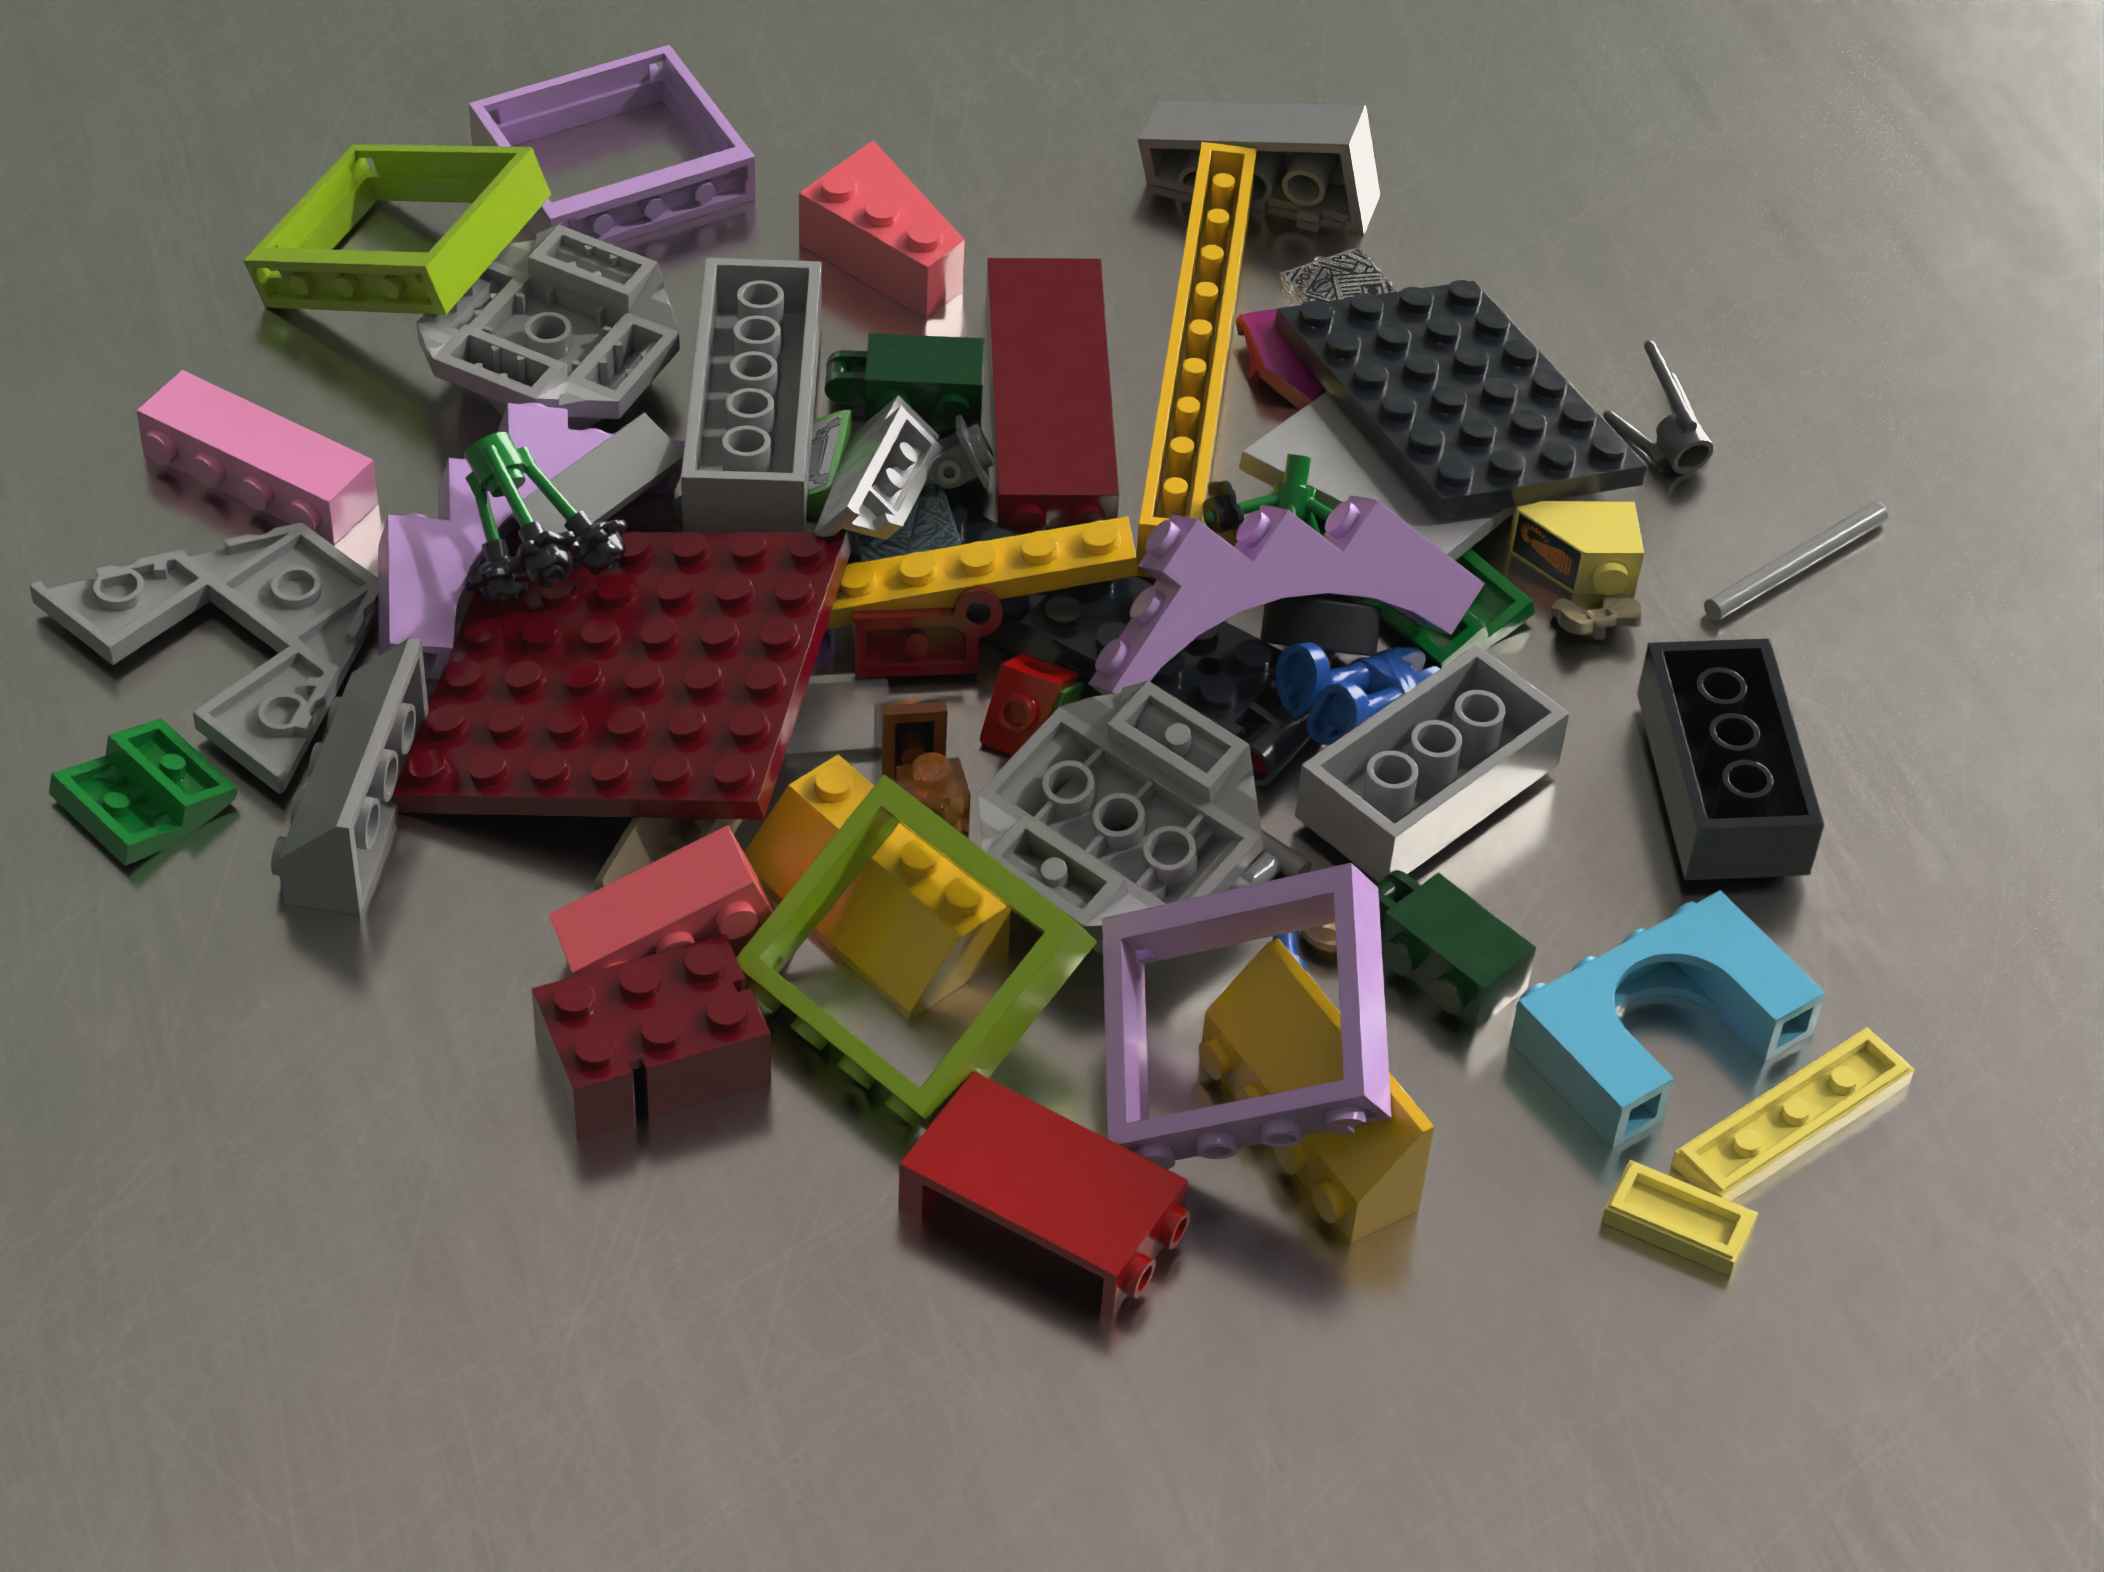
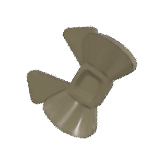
[1551,596,1643,640]

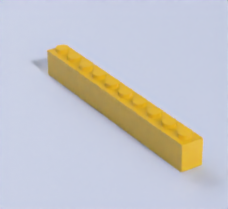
[1136,142,1257,578]

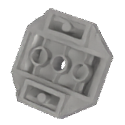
[977,680,1263,940]

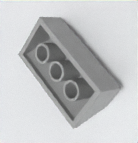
[271,638,429,916]

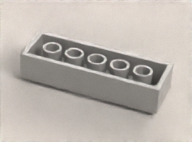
[681,258,822,532]

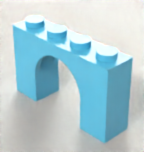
[1510,890,1826,1149]

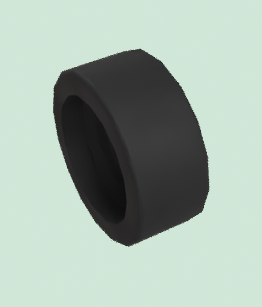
[1260,596,1382,656]

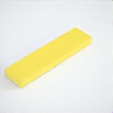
[1671,1027,1915,1201]

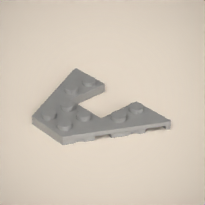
[29,522,378,794]

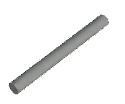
[1704,501,1888,621]

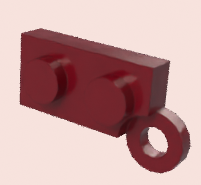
[852,587,1003,678]

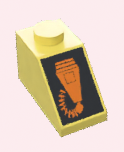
[1508,501,1644,595]

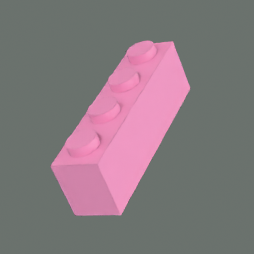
[136,370,378,545]

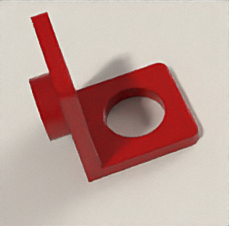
[980,653,1079,755]

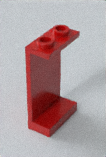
[898,1071,1191,1317]

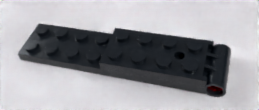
[839,486,1310,786]

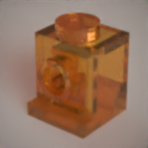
[896,753,971,839]

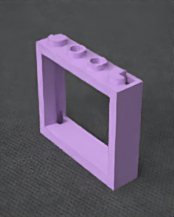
[469,45,756,244]
[1102,863,1392,1169]

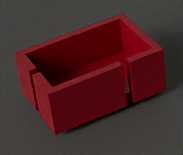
[532,934,771,1140]

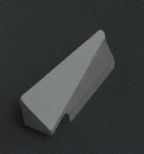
[814,395,943,540]

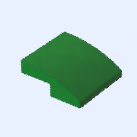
[1360,548,1535,668]
[49,718,238,866]

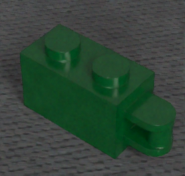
[824,333,985,428]
[1376,870,1536,1030]

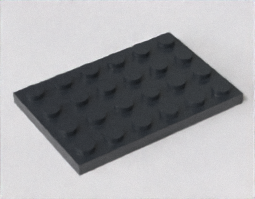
[1274,280,1647,519]

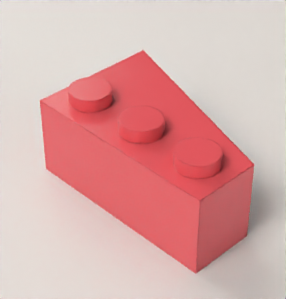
[799,140,965,319]
[548,825,775,976]

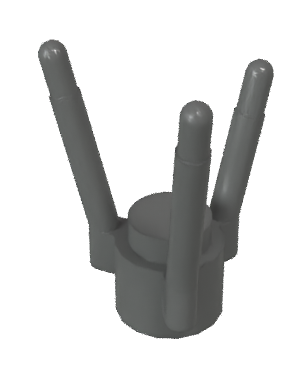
[1603,340,1714,474]

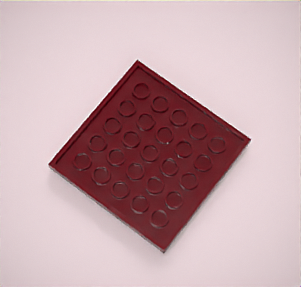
[392,531,851,820]

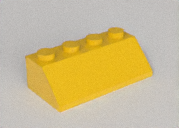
[744,754,1011,1021]
[1199,938,1434,1244]

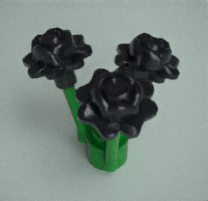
[464,432,628,604]

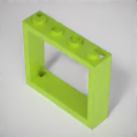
[243,144,551,315]
[736,774,1097,1128]

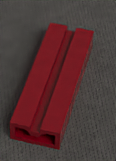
[986,258,1119,535]

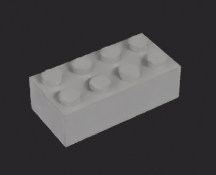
[1295,644,1570,883]

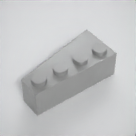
[1138,100,1380,235]

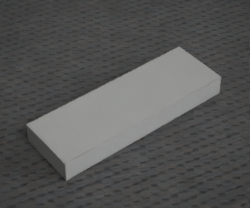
[511,412,684,533]

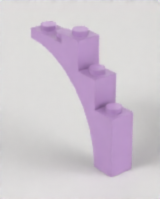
[378,402,685,679]
[1088,495,1485,695]

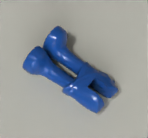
[1275,643,1440,745]

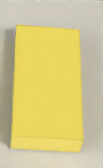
[1601,1160,1758,1277]

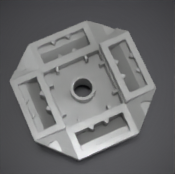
[416,224,680,430]

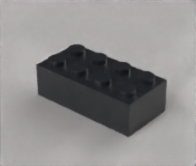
[1637,638,1825,880]

